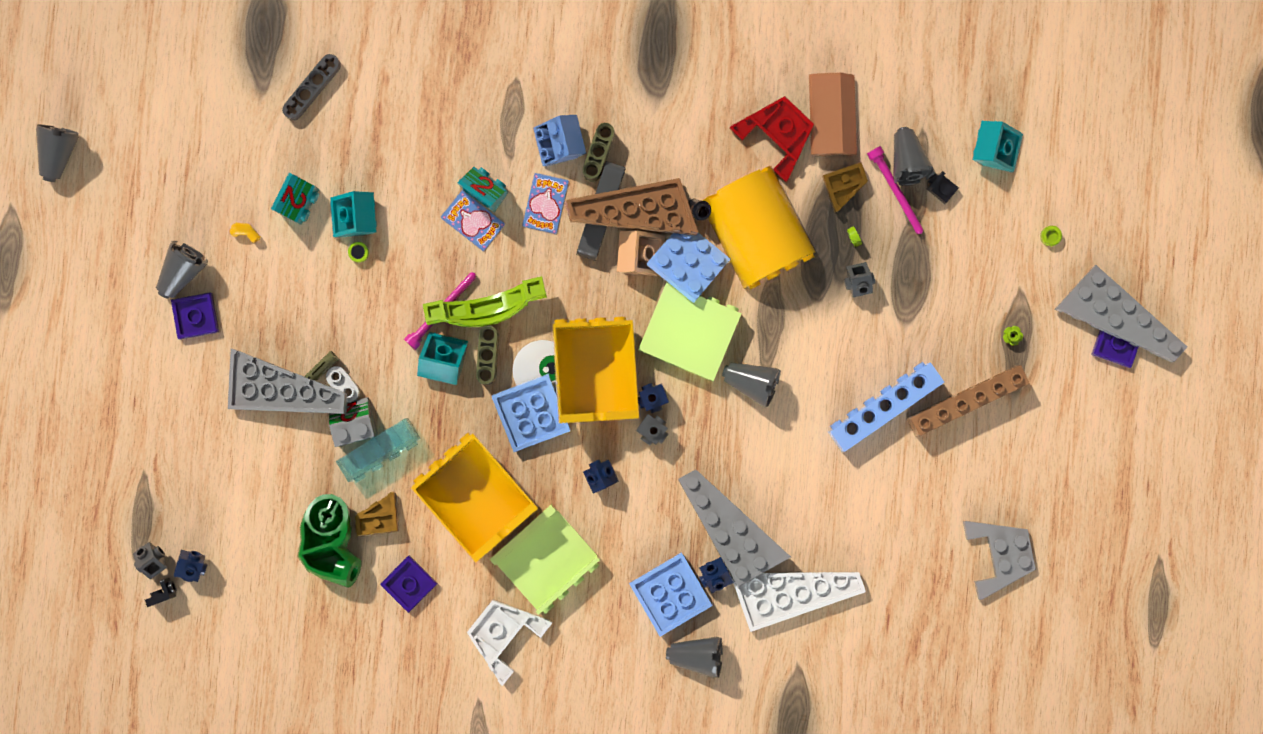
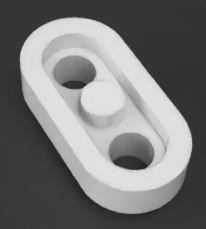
[326,366,360,402]

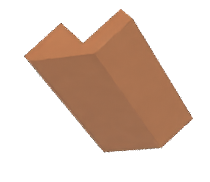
[809,72,857,157]

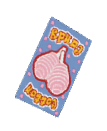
[522,173,569,234]
[441,190,505,251]

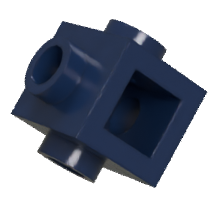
[638,383,669,414]
[583,459,619,494]
[173,550,207,582]
[699,557,734,593]

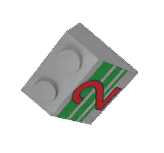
[329,397,378,447]

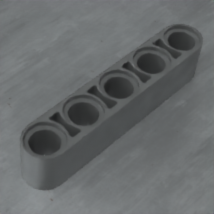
[576,161,626,261]

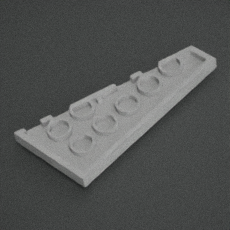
[1054,265,1188,362]
[228,348,347,414]
[678,469,791,587]

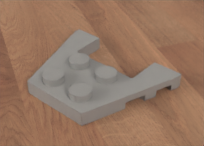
[963,521,1036,600]

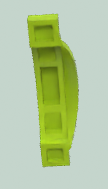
[423,276,547,327]

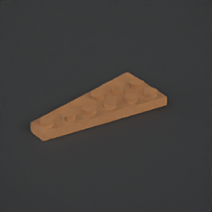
[564,178,698,235]

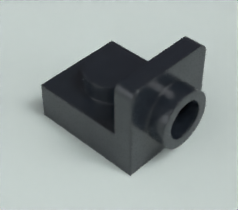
[927,171,959,204]
[145,578,176,607]

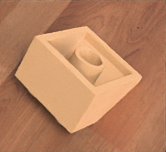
[617,230,665,276]

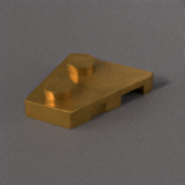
[822,162,868,213]
[355,492,399,536]

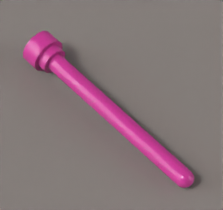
[867,146,923,234]
[404,272,476,350]

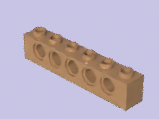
[906,365,1030,436]

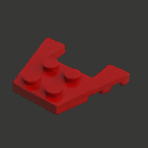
[729,96,814,182]

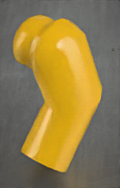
[230,223,261,243]

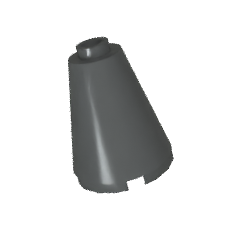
[36,124,79,182]
[893,127,934,186]
[156,241,208,299]
[722,362,781,407]
[666,637,723,678]

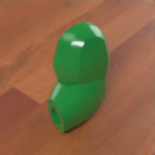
[297,494,362,588]

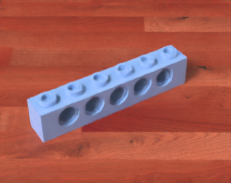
[828,362,945,452]

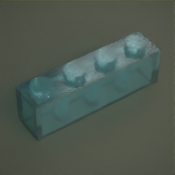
[336,418,421,483]

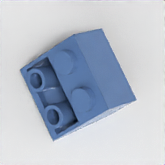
[533,115,586,166]

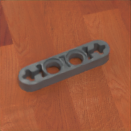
[282,54,341,120]

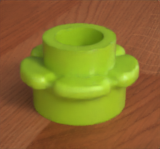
[1003,326,1023,346]

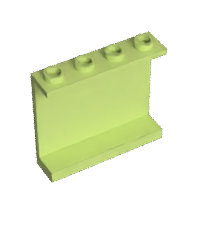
[638,282,742,382]
[490,504,600,615]

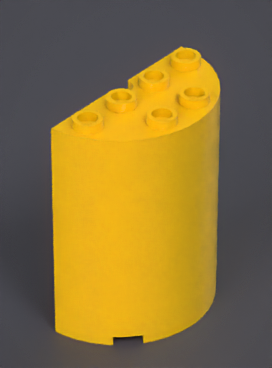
[703,166,816,290]
[552,317,639,423]
[411,433,538,562]

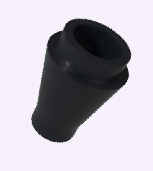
[688,198,711,220]

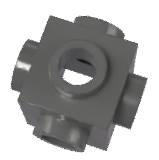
[844,262,875,297]
[636,414,668,445]
[133,542,167,580]

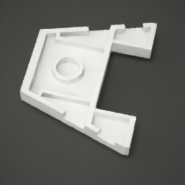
[467,600,553,686]

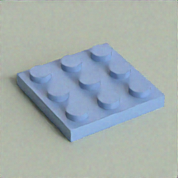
[646,233,730,303]
[491,374,571,452]
[629,552,713,637]

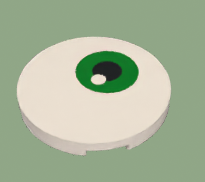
[513,340,557,393]

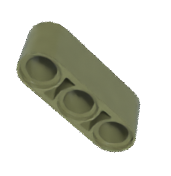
[583,123,615,182]
[476,325,499,385]

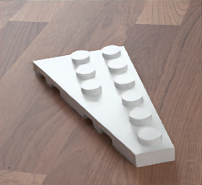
[731,572,866,632]

